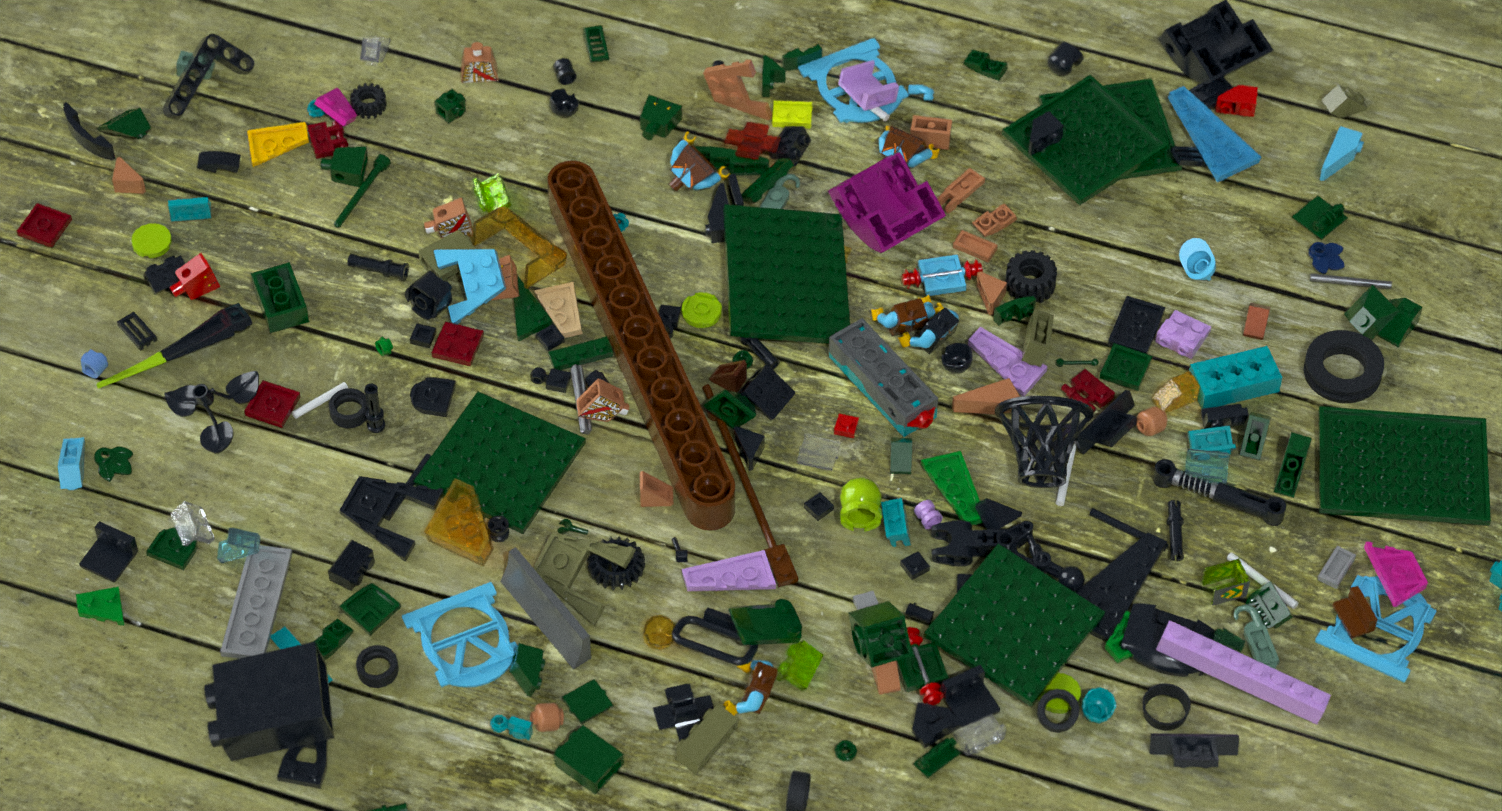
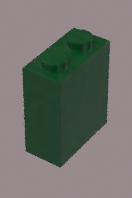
[554,725,624,795]

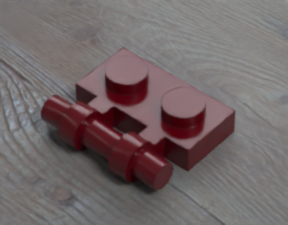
[307,120,349,159]
[1061,369,1115,412]

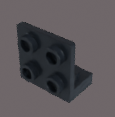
[738,364,795,420]
[79,521,139,583]
[941,665,1000,729]

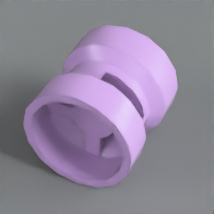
[914,500,943,529]

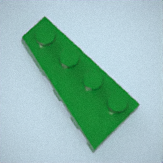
[921,451,983,525]

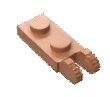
[937,168,985,213]

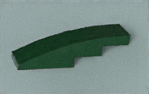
[695,146,769,176]

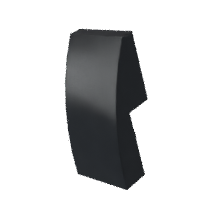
[197,151,241,173]

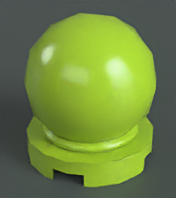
[840,477,882,532]

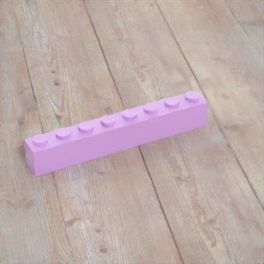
[1156,620,1331,724]

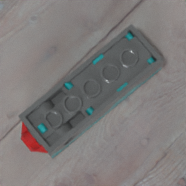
[829,318,938,437]

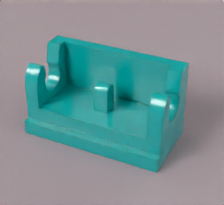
[881,498,911,547]

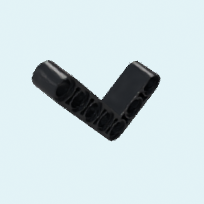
[163,34,254,119]

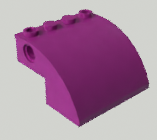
[828,152,946,253]

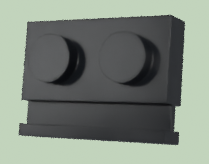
[1189,77,1232,110]

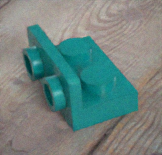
[168,197,211,222]

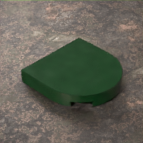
[146,525,197,571]

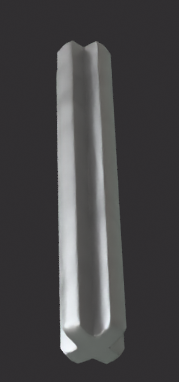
[571,365,593,435]

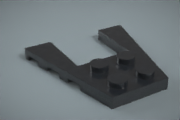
[340,476,445,562]

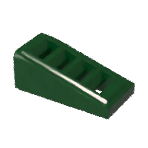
[583,25,610,63]

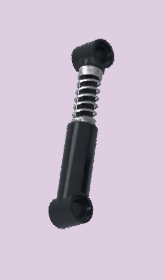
[1153,459,1286,526]

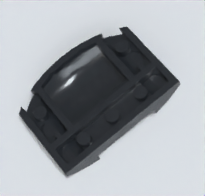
[1120,603,1216,677]

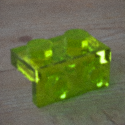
[473,173,512,217]
[776,640,824,691]

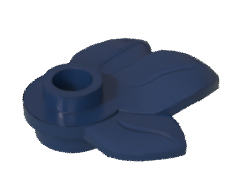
[1308,242,1345,274]

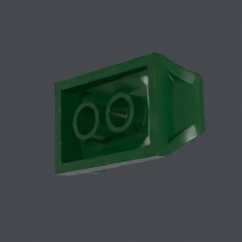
[728,599,802,645]

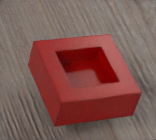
[834,413,859,439]

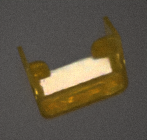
[472,207,567,289]

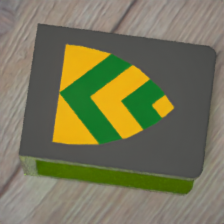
[1202,559,1250,606]

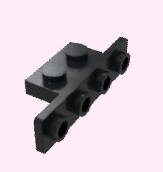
[1075,390,1137,455]
[1149,733,1239,769]

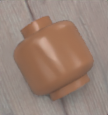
[1136,407,1168,437]
[530,703,564,732]

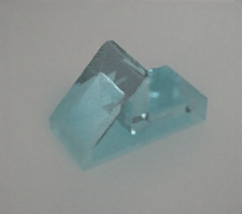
[217,527,260,564]

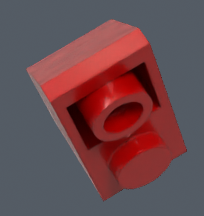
[1215,85,1258,117]

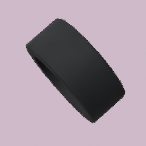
[329,388,368,429]
[356,645,399,688]
[1037,689,1080,733]
[786,771,811,811]

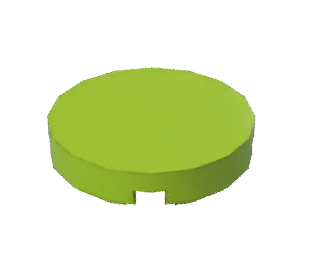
[131,223,172,258]
[682,292,722,328]
[1038,673,1081,714]

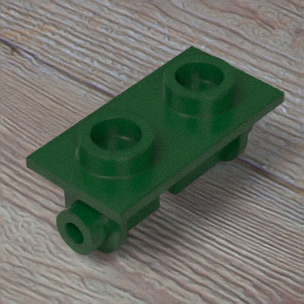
[913,737,961,779]

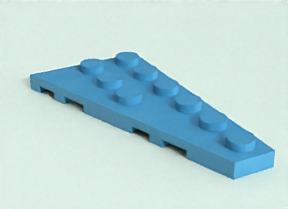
[1168,86,1261,182]

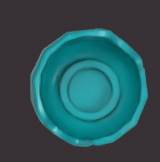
[1081,687,1117,724]

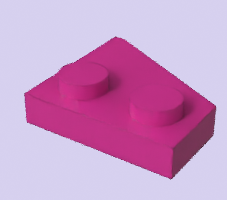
[314,88,357,126]

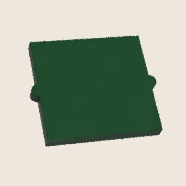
[562,679,614,725]

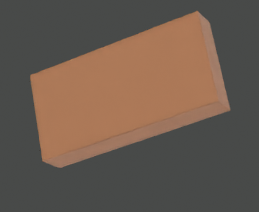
[953,230,998,263]

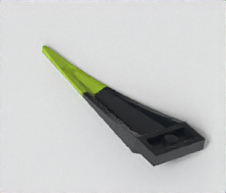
[96,303,252,389]

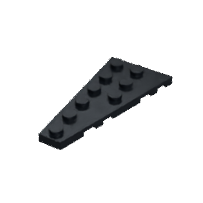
[1075,533,1167,642]

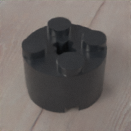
[405,271,452,320]

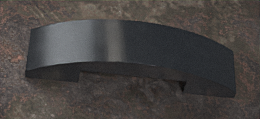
[63,102,115,160]

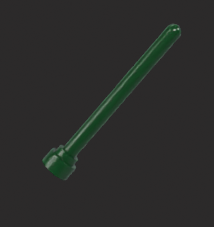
[334,154,391,228]

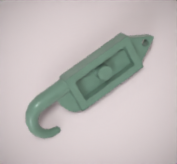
[760,173,800,209]
[1233,604,1280,669]

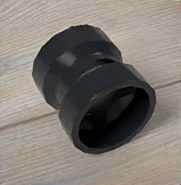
[553,58,577,85]

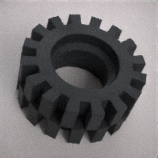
[351,83,387,119]

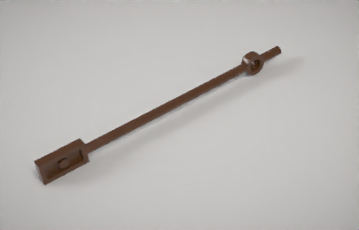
[702,384,798,588]

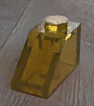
[1151,371,1200,413]

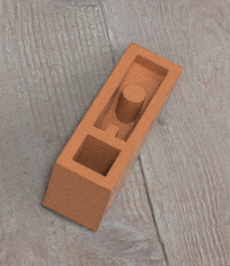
[952,378,1020,415]

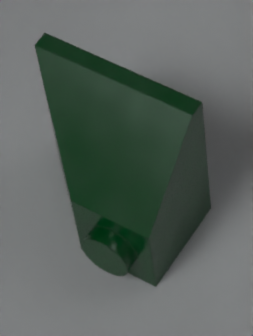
[96,107,151,139]
[1345,284,1400,340]
[1377,297,1423,348]
[702,389,756,430]

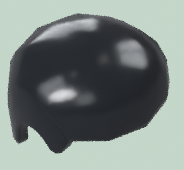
[549,88,579,117]
[941,343,973,373]

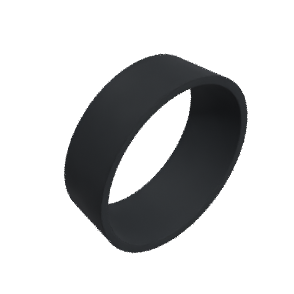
[1142,683,1191,731]

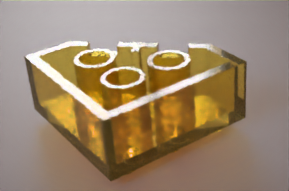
[424,479,494,567]

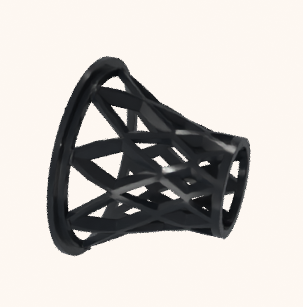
[995,396,1094,488]

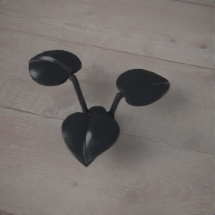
[165,371,259,454]

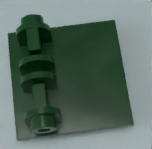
[1292,196,1348,240]

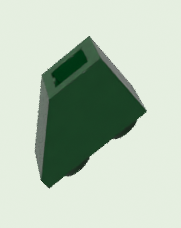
[510,643,546,697]

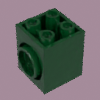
[848,601,913,668]

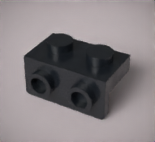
[1200,404,1249,429]

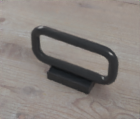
[671,607,759,666]

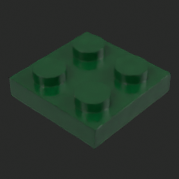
[1099,343,1153,391]

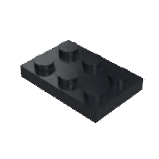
[1108,296,1166,354]

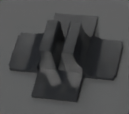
[653,683,714,742]

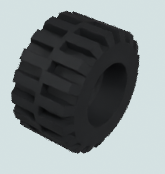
[1005,250,1057,303]

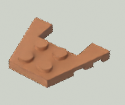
[703,59,773,120]

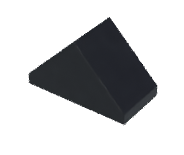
[734,426,765,471]
[975,498,1022,529]

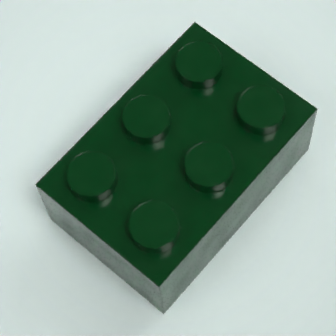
[251,262,309,333]

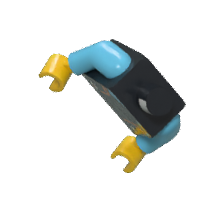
[898,302,959,355]

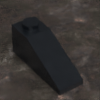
[705,182,729,244]

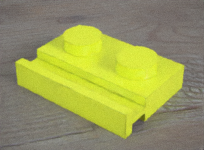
[772,101,812,129]

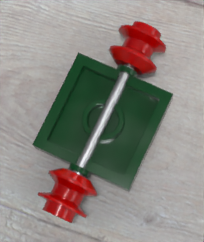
[896,627,949,705]

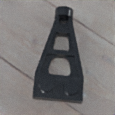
[277,707,332,789]

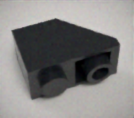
[1029,111,1064,155]

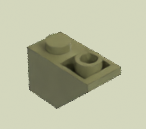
[1322,84,1368,118]

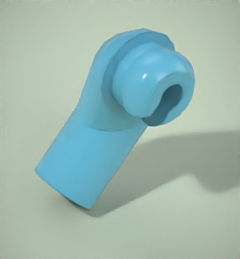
[908,85,935,101]

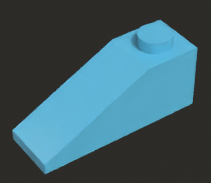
[1320,126,1364,181]
[58,437,85,490]

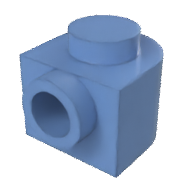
[81,349,108,378]

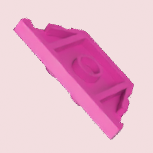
[1364,542,1428,607]

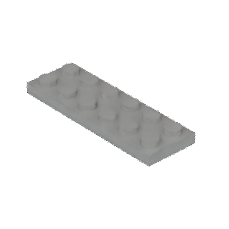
[220,544,293,659]

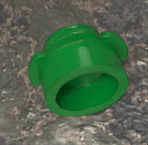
[375,336,393,356]

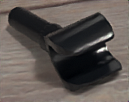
[672,537,688,563]

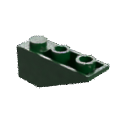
[1274,432,1312,498]

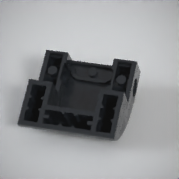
[1158,0,1274,84]

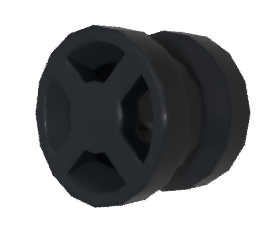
[488,515,510,542]

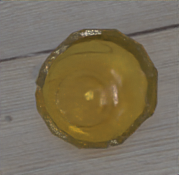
[643,615,675,650]

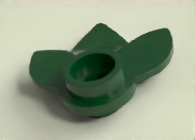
[94,446,133,482]

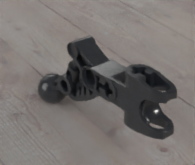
[932,520,1085,592]

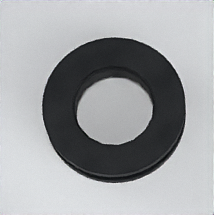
[1304,330,1384,403]

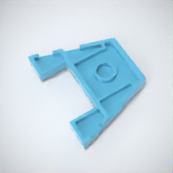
[434,249,506,324]

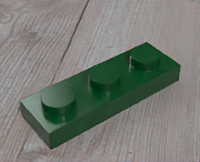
[741,158,794,203]
[548,336,613,370]

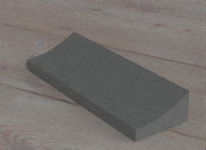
[500,547,591,670]

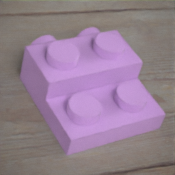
[1156,310,1211,359]

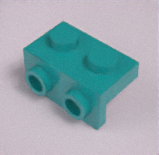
[1187,426,1236,459]

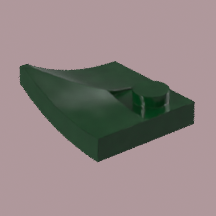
[339,583,401,636]

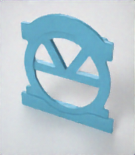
[798,38,909,123]
[1315,575,1436,683]
[402,582,517,687]

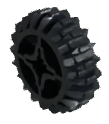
[588,536,645,591]

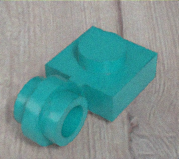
[490,715,533,741]

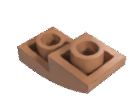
[972,203,1017,237]

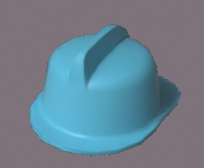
[1179,238,1216,281]

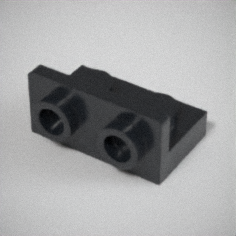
[768,126,811,167]
[143,255,185,295]

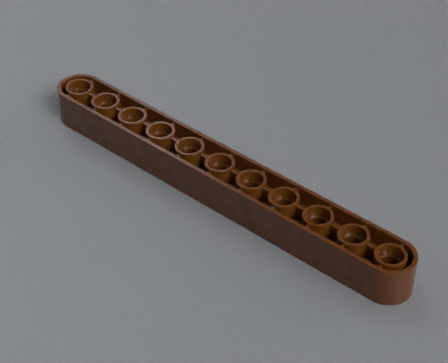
[547,160,735,531]

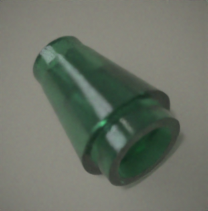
[1213,627,1245,653]

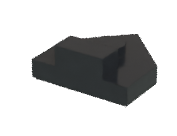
[912,702,961,748]

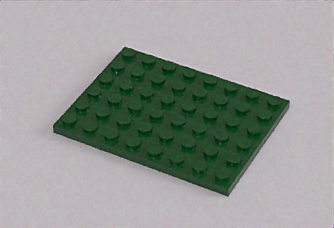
[723,204,850,344]
[1318,406,1491,526]

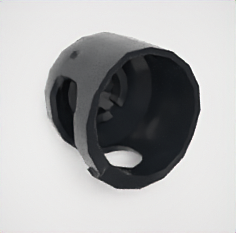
[1047,42,1084,76]

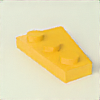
[247,122,309,167]

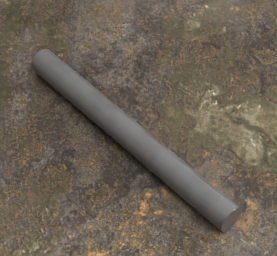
[1310,273,1392,289]

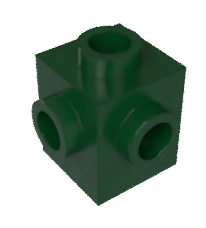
[434,89,466,124]

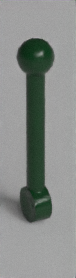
[1056,358,1099,367]

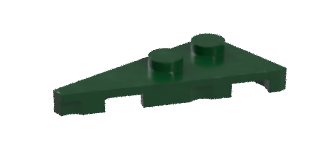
[514,275,552,341]

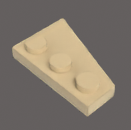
[534,282,583,338]

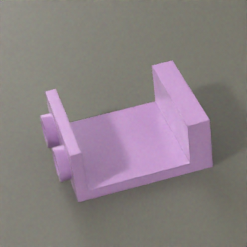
[838,60,899,111]

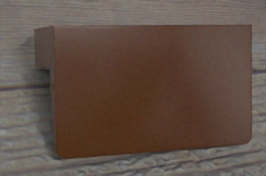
[1332,586,1378,638]

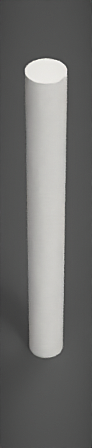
[1056,442,1077,506]
[1227,552,1298,609]

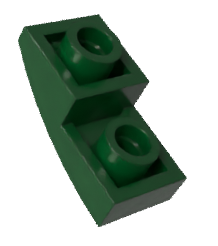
[782,44,822,71]
[964,49,1008,81]
[994,296,1036,326]
[313,618,353,661]

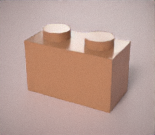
[911,115,952,150]

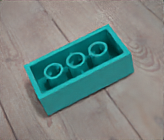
[1188,346,1282,409]

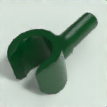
[557,519,589,535]

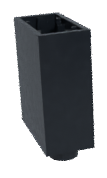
[204,641,334,762]

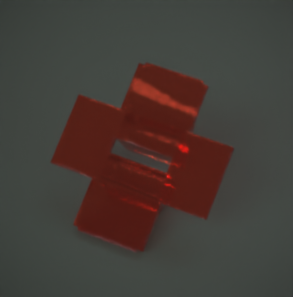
[724,122,781,159]

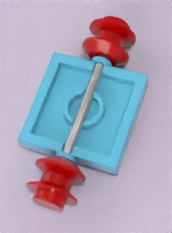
[902,255,983,296]

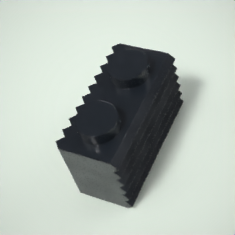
[328,540,375,591]

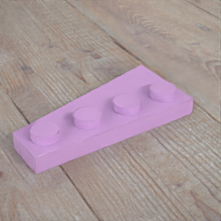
[968,327,1047,397]
[682,550,776,591]

